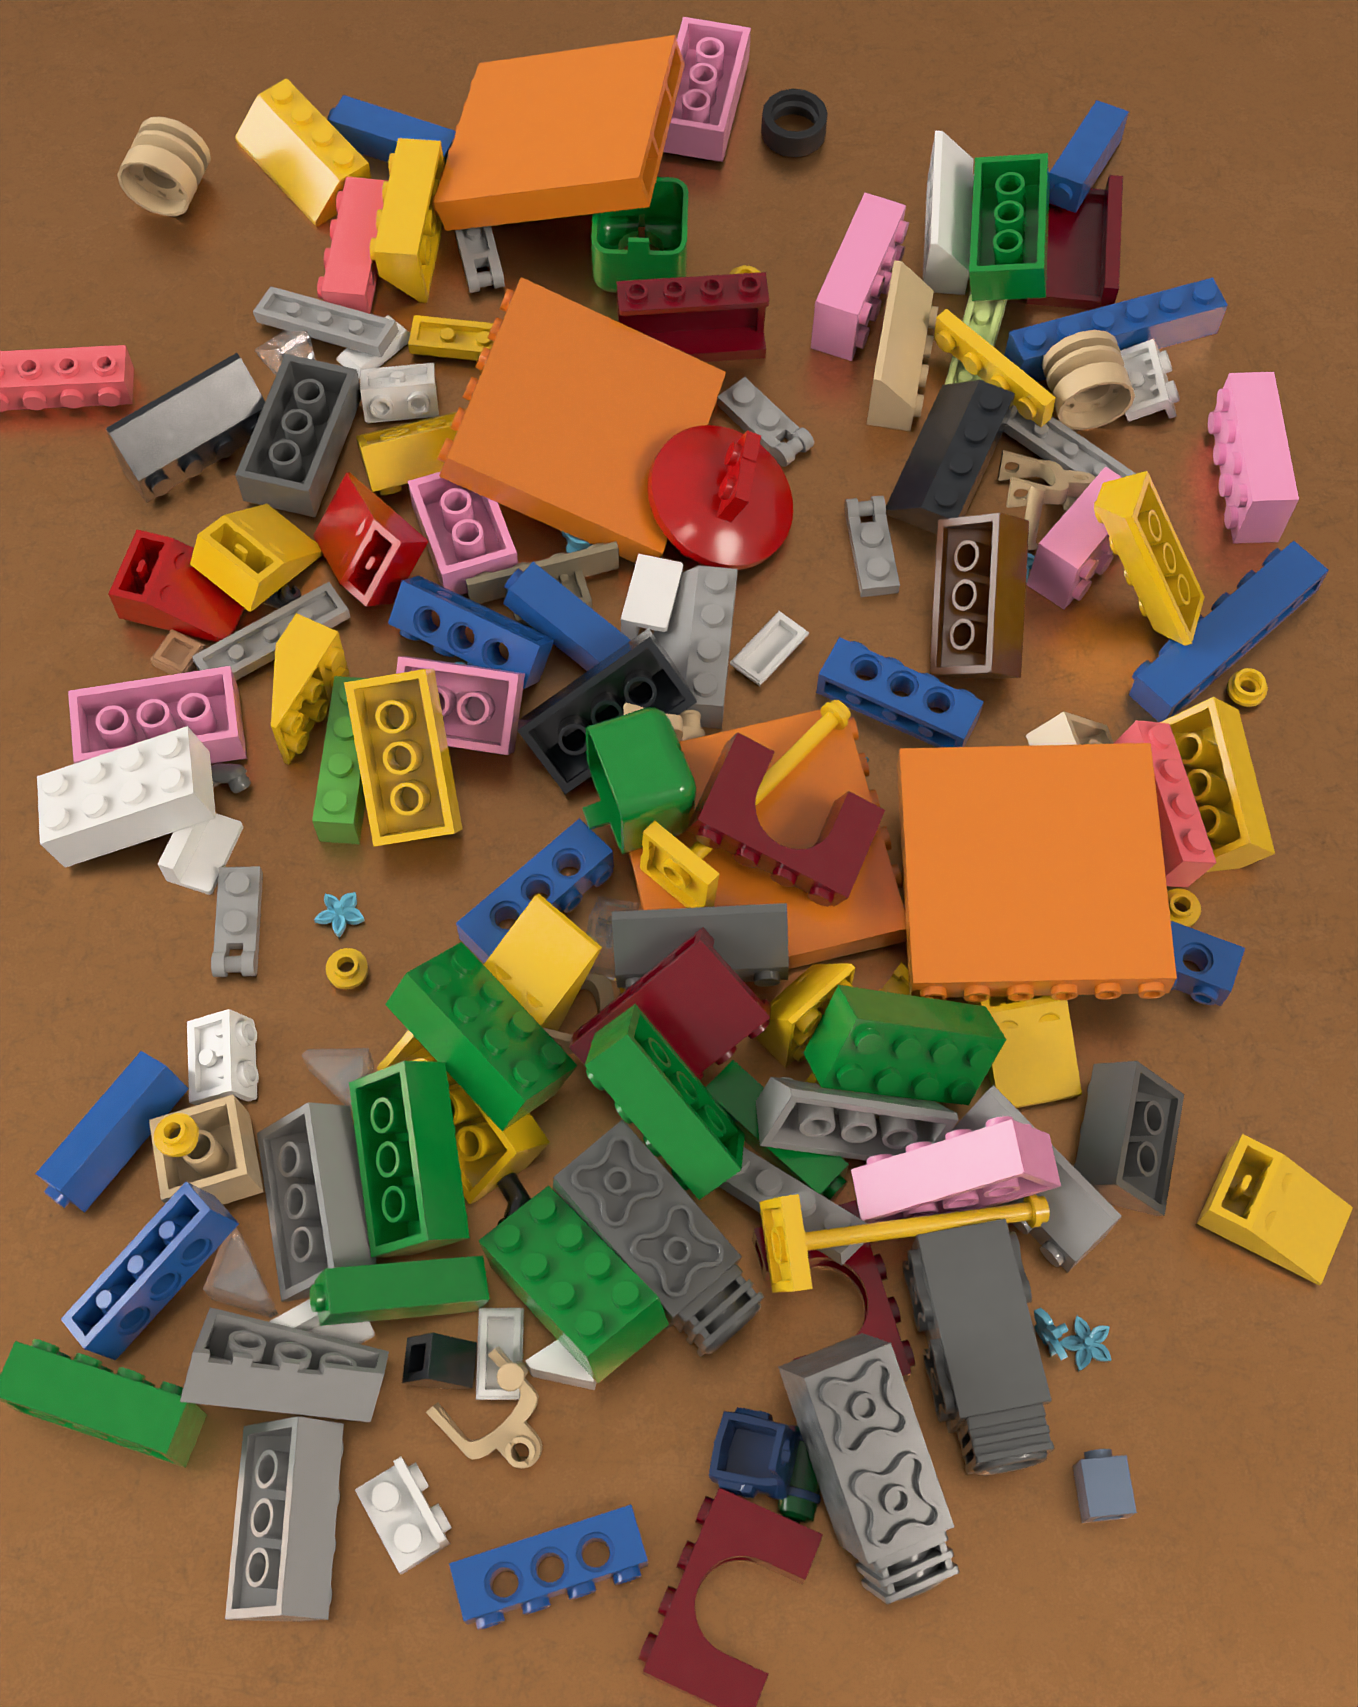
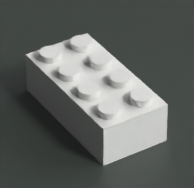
[37,726,216,868]

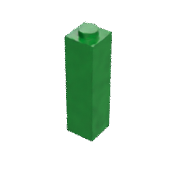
[705,1060,849,1201]
[310,1256,490,1326]

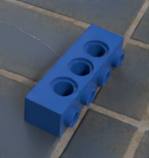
[388,576,555,689]
[816,637,984,748]
[456,818,614,963]
[1171,921,1245,1006]
[61,1181,239,1360]
[449,1505,648,1630]

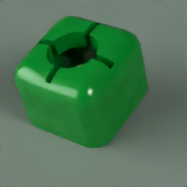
[591,177,689,293]
[582,707,696,854]

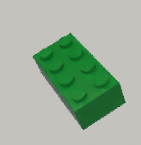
[969,153,1050,301]
[385,942,578,1131]
[803,985,1007,1105]
[585,1004,745,1200]
[349,1061,470,1258]
[478,1185,669,1383]
[0,1339,207,1468]

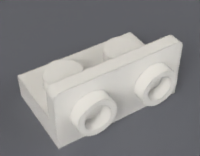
[1120,339,1180,421]
[360,363,439,423]
[187,1009,259,1105]
[355,1457,452,1575]

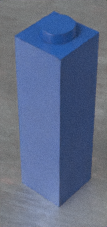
[327,95,456,164]
[1049,100,1129,213]
[503,562,631,671]
[35,1051,189,1212]

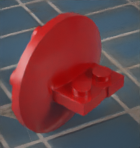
[648,425,793,570]

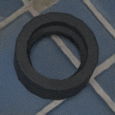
[761,88,828,157]

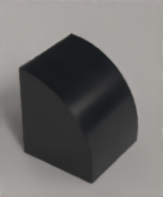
[402,1333,477,1389]

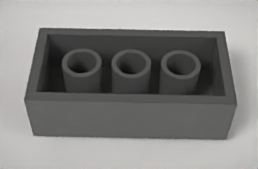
[235,354,362,517]

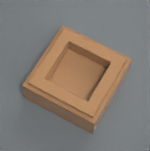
[150,629,206,675]

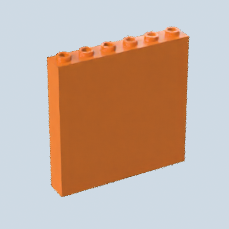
[432,35,685,231]
[437,277,726,563]
[628,709,907,969]
[897,743,1177,1002]

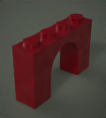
[686,732,885,907]
[752,1200,915,1382]
[638,1488,823,1707]

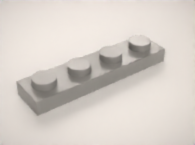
[253,286,399,357]
[1003,406,1136,477]
[192,582,350,680]
[719,1147,867,1265]

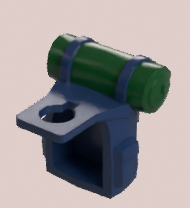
[709,1407,821,1524]

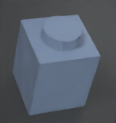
[1072,1449,1137,1523]

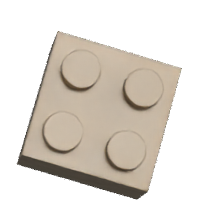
[149,1094,264,1205]

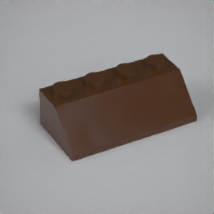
[930,513,1029,679]

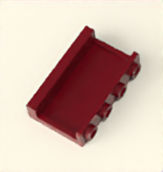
[1026,175,1123,310]
[617,272,769,362]
[569,927,771,1081]

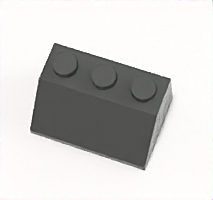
[1073,1061,1184,1216]

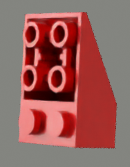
[313,472,429,607]
[108,529,244,642]

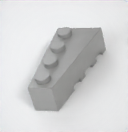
[180,1307,389,1422]

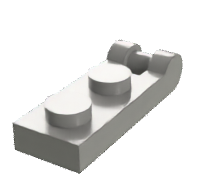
[454,226,505,293]
[717,377,814,467]
[844,495,900,597]
[211,866,263,977]

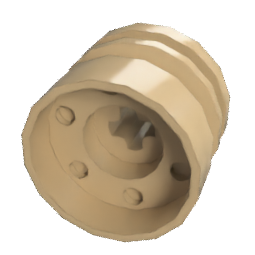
[117,117,211,216]
[1042,330,1135,430]

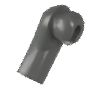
[211,763,251,793]

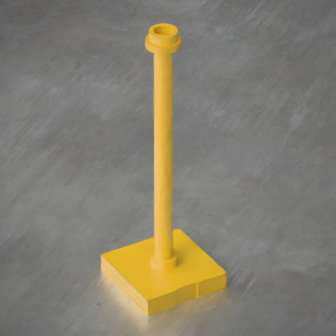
[640,700,851,908]
[759,1194,1050,1293]

